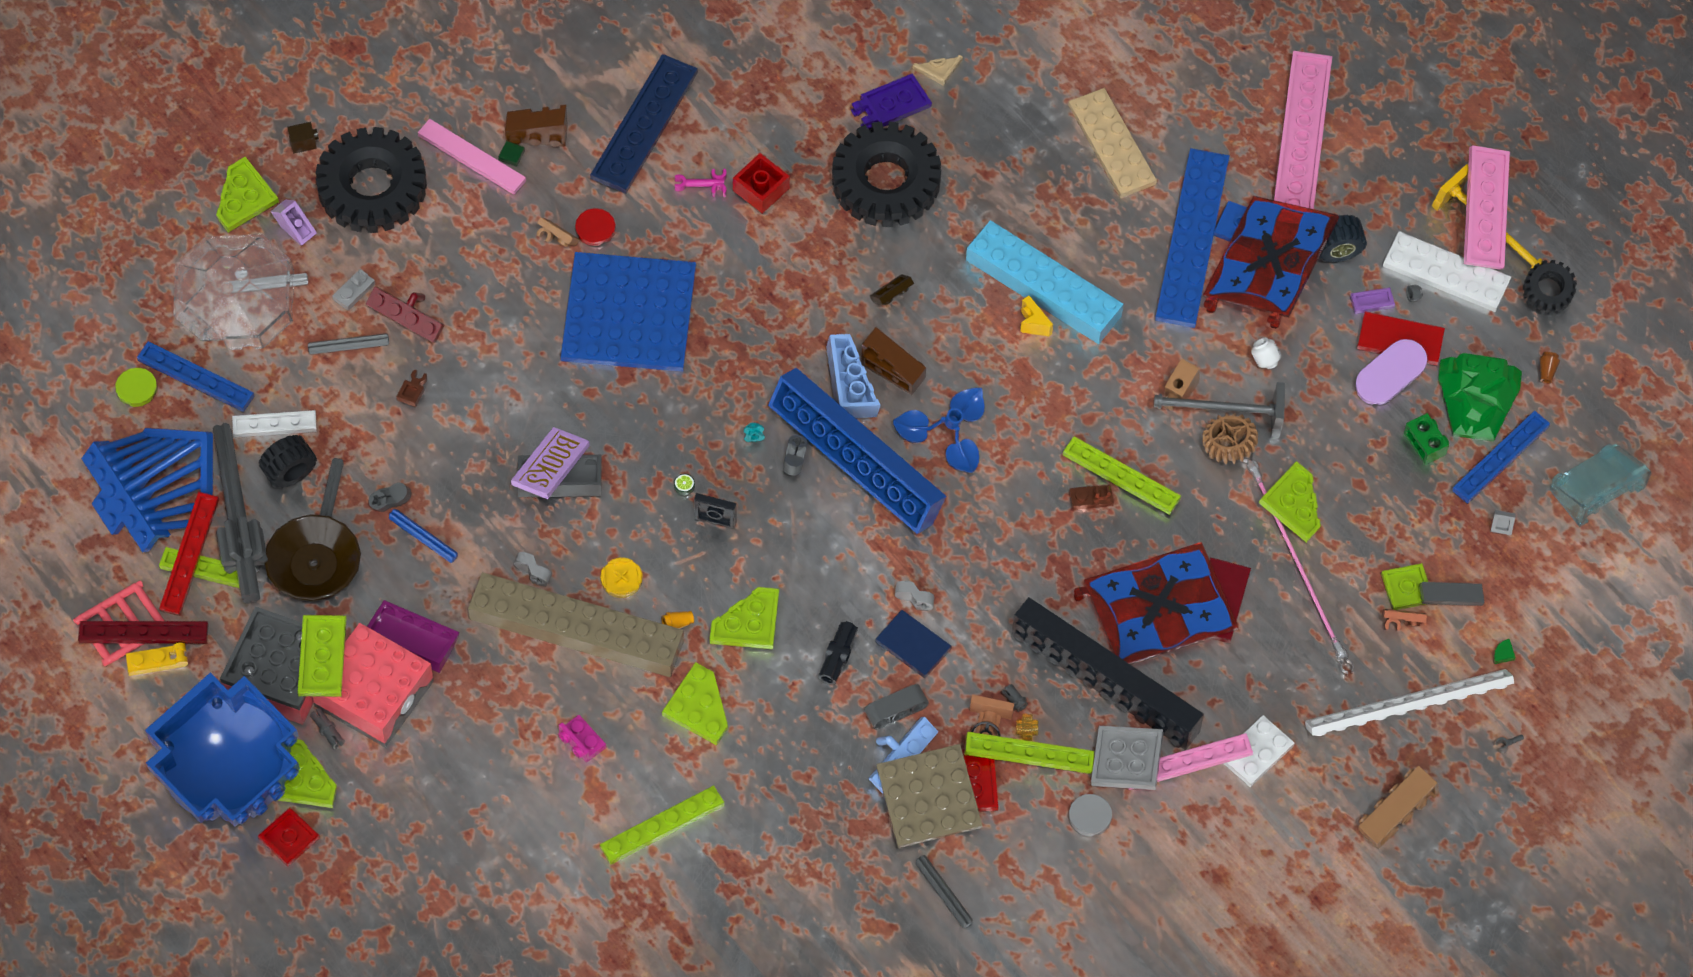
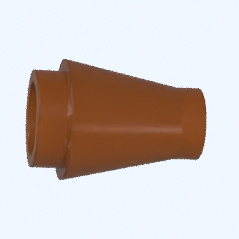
[1540,352,1560,384]

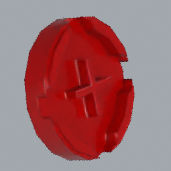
[575,208,616,246]

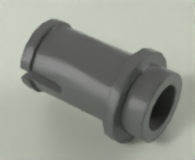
[1002,684,1028,712]

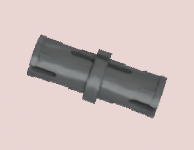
[310,708,345,749]

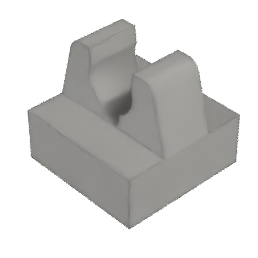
[1491,510,1516,535]

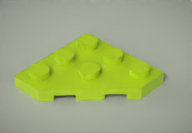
[216,157,279,233]
[1258,461,1321,543]
[710,587,779,649]
[662,662,728,746]
[278,739,337,808]

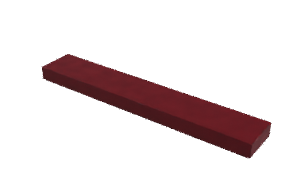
[78,621,209,644]

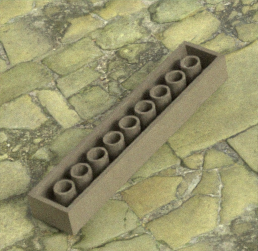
[468,572,684,678]

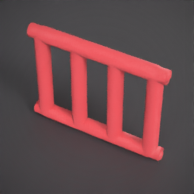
[73,580,165,666]

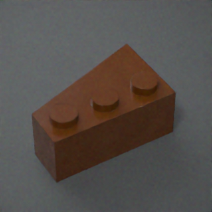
[505,105,568,147]
[861,327,926,395]

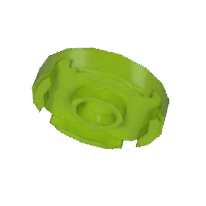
[115,368,157,407]

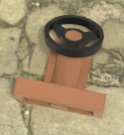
[970,695,1014,737]

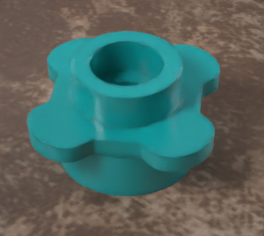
[744,423,765,442]

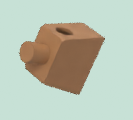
[1164,359,1200,410]

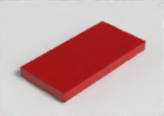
[1357,311,1445,366]

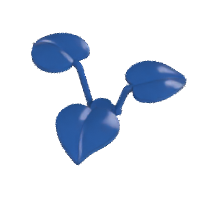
[893,388,985,473]

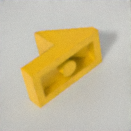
[1020,296,1053,337]

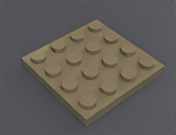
[876,744,982,848]

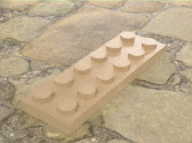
[1068,88,1157,198]

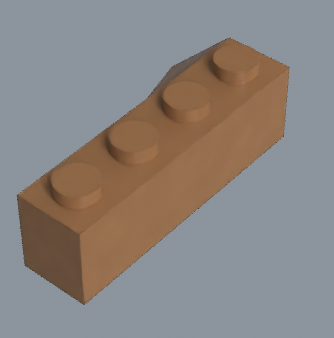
[1358,766,1439,849]

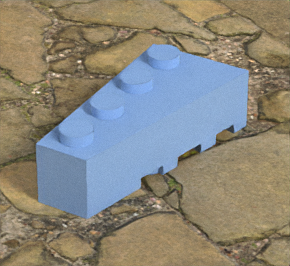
[826,334,881,418]

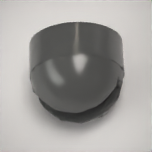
[1406,285,1423,302]

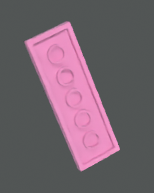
[1464,145,1510,270]

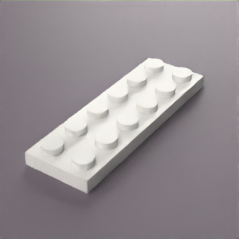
[1383,231,1511,312]

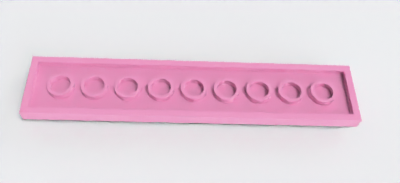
[1274,51,1332,225]

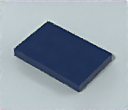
[875,610,952,678]

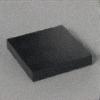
[694,493,737,529]

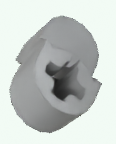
[514,552,552,586]
[895,581,935,611]

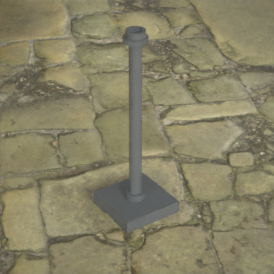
[1154,382,1285,439]

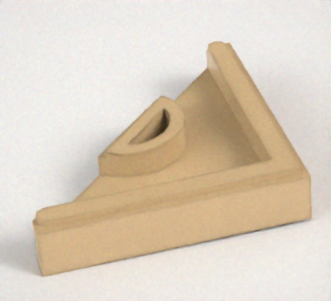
[912,55,963,86]

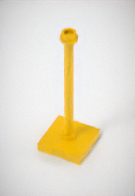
[1432,164,1543,269]

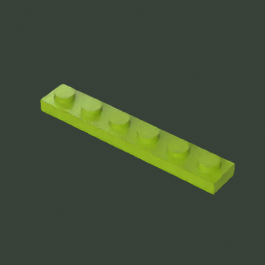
[1063,436,1181,515]
[964,732,1094,774]
[600,785,725,865]

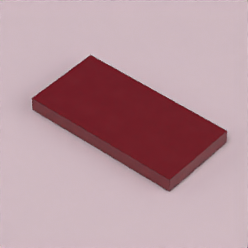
[1198,557,1251,644]

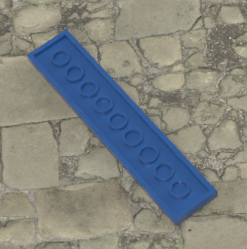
[1155,148,1230,328]

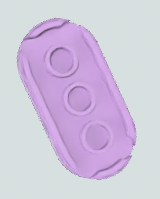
[1356,339,1427,405]

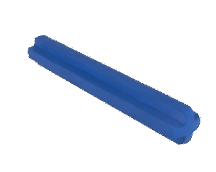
[389,509,458,563]

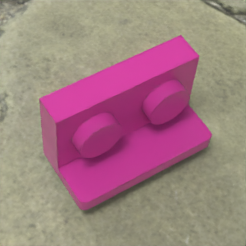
[558,715,606,763]

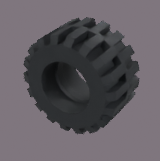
[1522,260,1577,315]
[259,435,317,489]

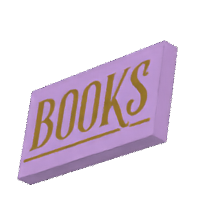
[511,427,590,499]

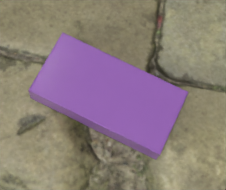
[1350,287,1395,314]

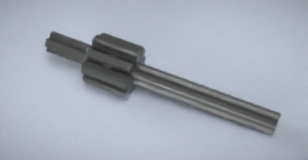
[213,423,268,604]

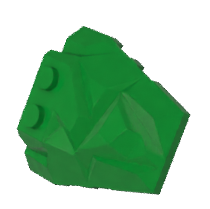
[1438,353,1522,442]

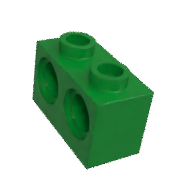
[1404,413,1449,465]

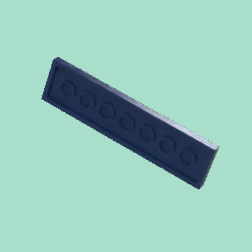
[590,54,698,194]

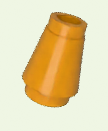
[661,611,694,629]

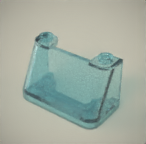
[1550,444,1651,527]

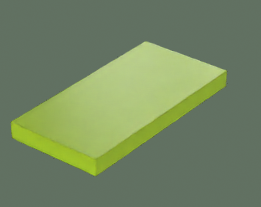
[298,615,347,697]

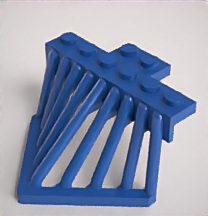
[81,428,213,552]

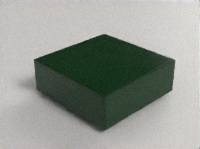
[498,141,525,167]

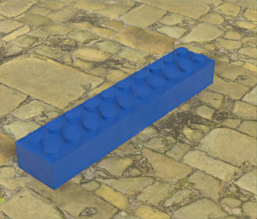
[768,368,946,534]

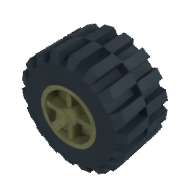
[1317,215,1367,263]

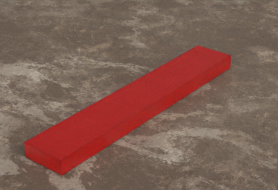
[159,492,219,616]

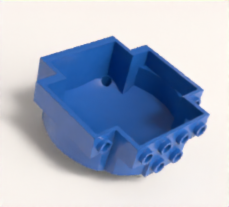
[145,672,300,827]

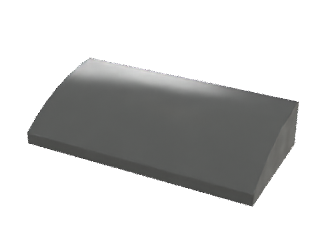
[517,455,602,497]

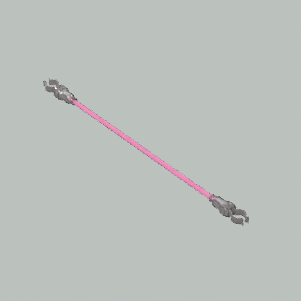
[1243,453,1354,676]

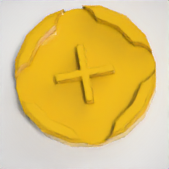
[600,557,643,598]

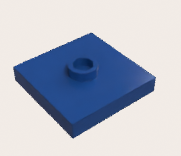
[1214,200,1255,249]

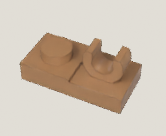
[537,217,580,247]

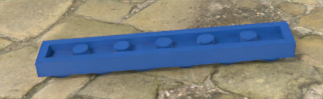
[137,341,254,412]
[1452,411,1550,504]

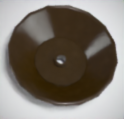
[264,514,361,601]

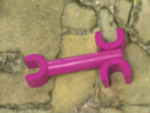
[675,169,727,197]

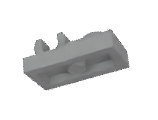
[332,269,375,311]

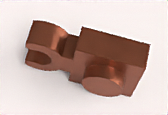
[396,370,427,407]

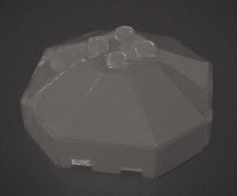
[173,234,294,350]

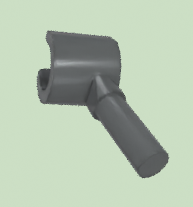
[1496,734,1524,753]

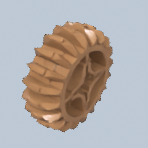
[1202,412,1258,465]

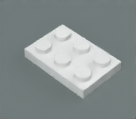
[1223,715,1295,787]

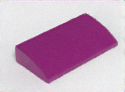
[367,600,460,673]

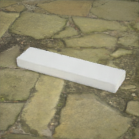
[232,410,317,438]

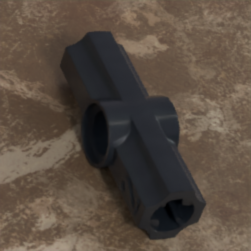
[819,621,858,685]

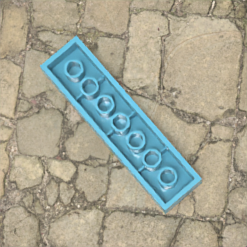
[966,220,1124,344]

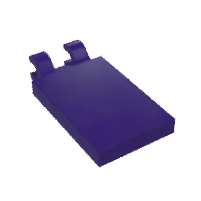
[851,73,932,130]

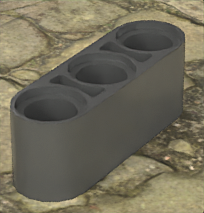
[864,684,929,729]

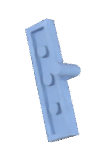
[868,717,939,794]

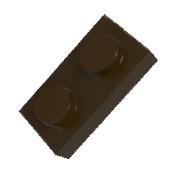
[870,274,914,305]

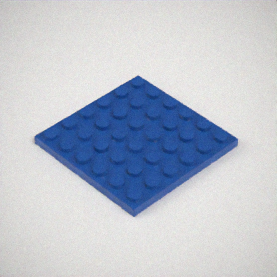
[561,252,696,372]

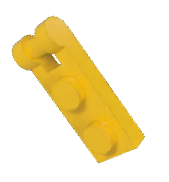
[126,643,188,676]

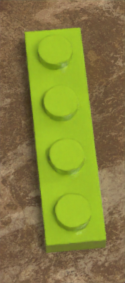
[159,547,240,588]

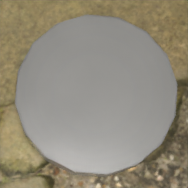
[1069,794,1112,836]

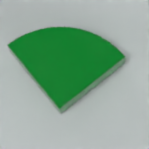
[1493,639,1516,664]

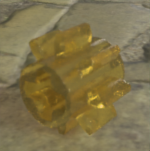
[1016,714,1038,741]

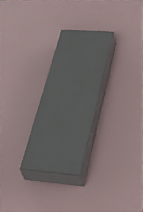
[1420,582,1485,606]

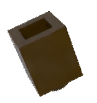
[287,122,319,154]

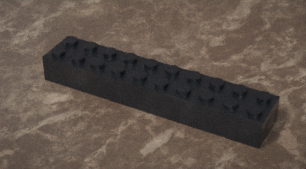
[1012,597,1204,750]

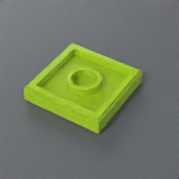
[1381,563,1428,610]

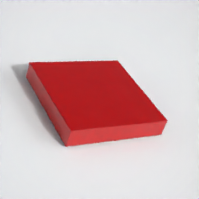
[258,807,320,866]

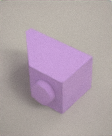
[270,199,317,245]

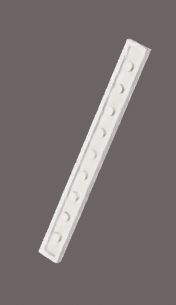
[1305,669,1514,736]

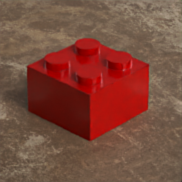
[733,153,790,214]

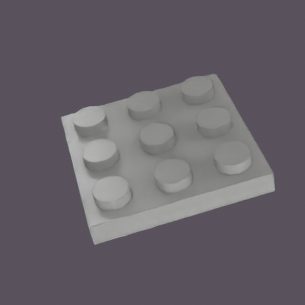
[1091,726,1164,790]

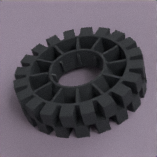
[832,121,941,227]
[316,127,427,233]

